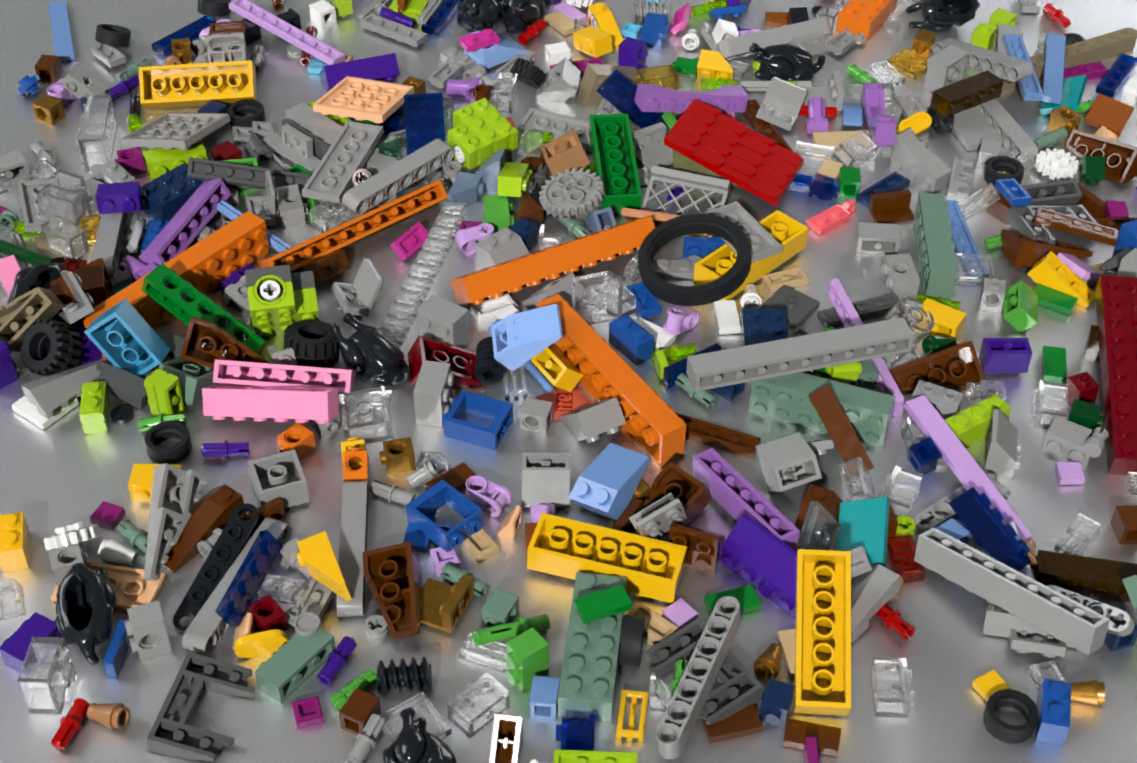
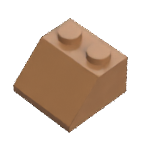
[540,129,591,177]

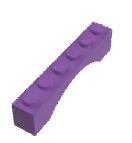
[861,82,897,147]
[634,84,749,112]

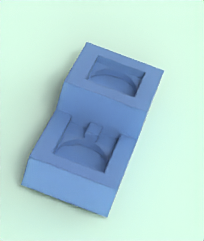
[842,103,862,126]

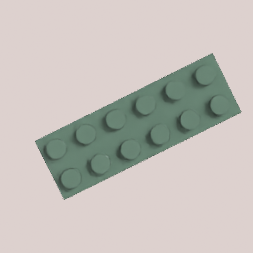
[913,193,959,305]
[749,372,895,447]
[558,572,627,722]

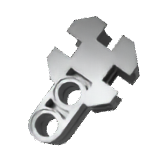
[207,32,248,63]

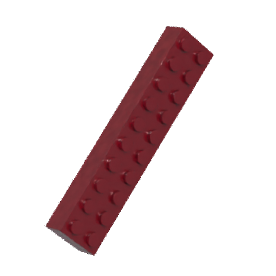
[1095,275,1137,476]

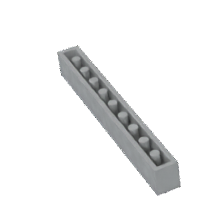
[686,317,914,392]

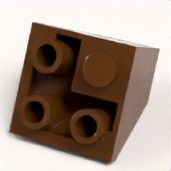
[669,523,725,573]

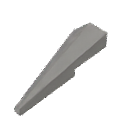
[21,357,114,419]
[144,463,210,581]
[851,564,900,644]

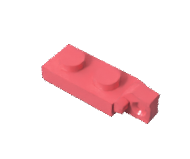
[806,199,857,235]

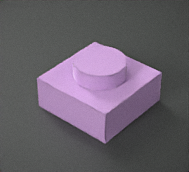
[530,504,555,523]

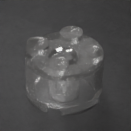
[883,297,935,349]

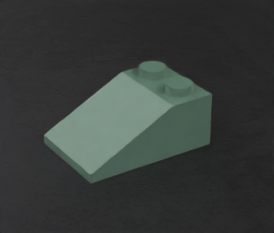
[159,357,220,405]

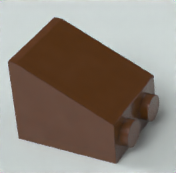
[51,258,114,325]

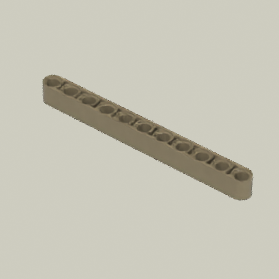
[981,28,1137,91]

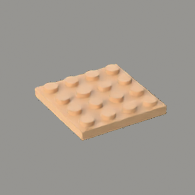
[313,76,414,123]

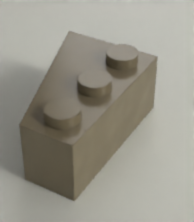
[577,63,644,107]
[0,287,64,352]

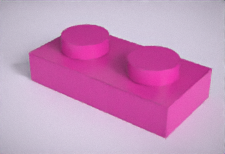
[670,3,692,35]
[459,29,500,53]
[390,221,431,261]

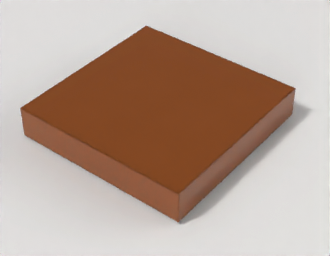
[1083,93,1134,137]

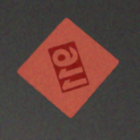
[536,386,591,421]

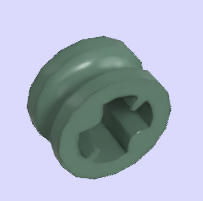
[0,210,19,231]

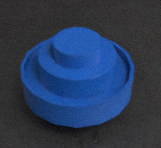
[16,73,41,96]

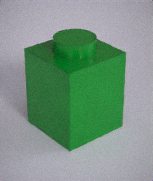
[838,167,861,198]

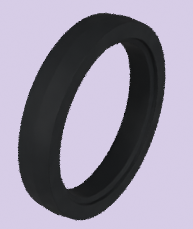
[638,214,751,306]

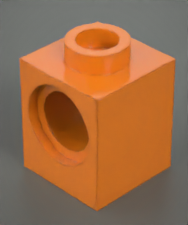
[277,423,316,461]
[343,448,369,485]

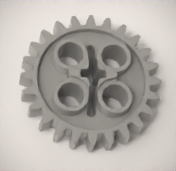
[539,168,605,219]

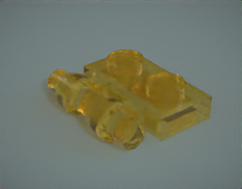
[886,48,929,80]

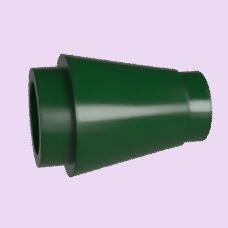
[922,335,957,355]

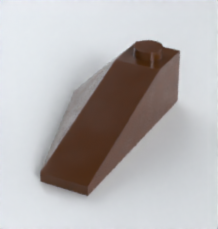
[1065,129,1137,184]
[1001,229,1093,269]
[180,316,272,369]
[888,341,986,391]
[162,484,246,574]

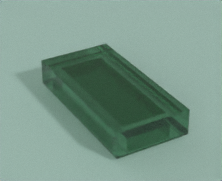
[379,134,408,158]

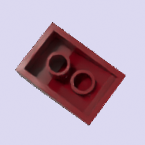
[408,335,483,388]

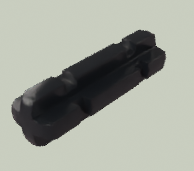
[129,92,141,120]

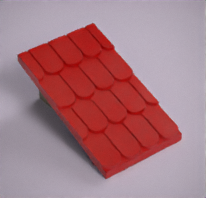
[664,98,804,207]

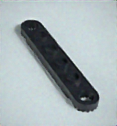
[173,503,259,635]

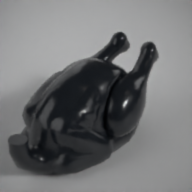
[457,0,500,32]
[498,0,547,33]
[906,0,981,32]
[749,43,826,81]
[7,262,63,304]
[330,313,411,387]
[55,563,118,665]
[383,707,456,763]

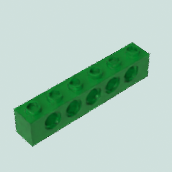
[142,263,266,355]

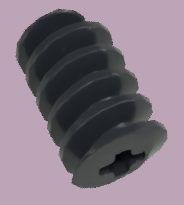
[474,337,503,385]
[377,657,432,694]

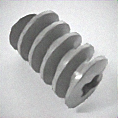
[633,0,669,22]

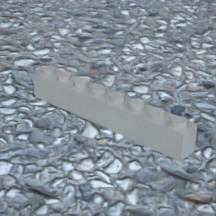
[285,102,398,176]
[914,527,1110,655]

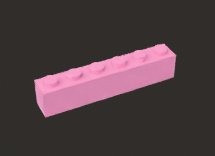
[213,359,356,395]
[202,385,339,424]

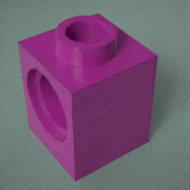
[114,147,146,176]

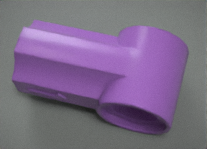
[446,78,485,102]
[807,97,828,135]
[120,255,158,281]

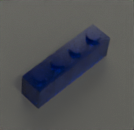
[949,487,1032,571]

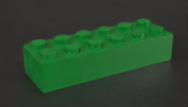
[589,114,642,214]

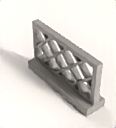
[641,165,731,216]

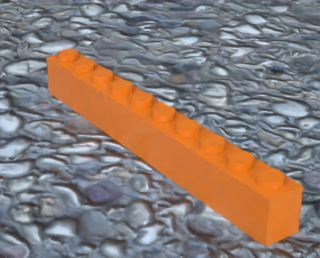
[260,179,448,271]

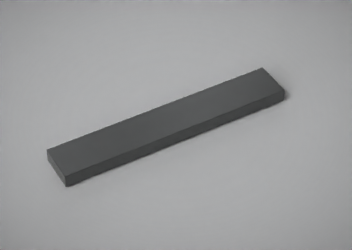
[187,157,310,192]

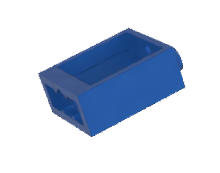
[442,390,513,451]
[406,479,483,553]

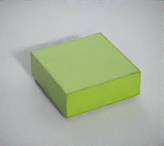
[654,351,669,383]

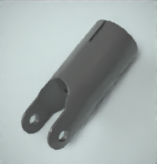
[240,130,272,165]
[1098,248,1132,280]

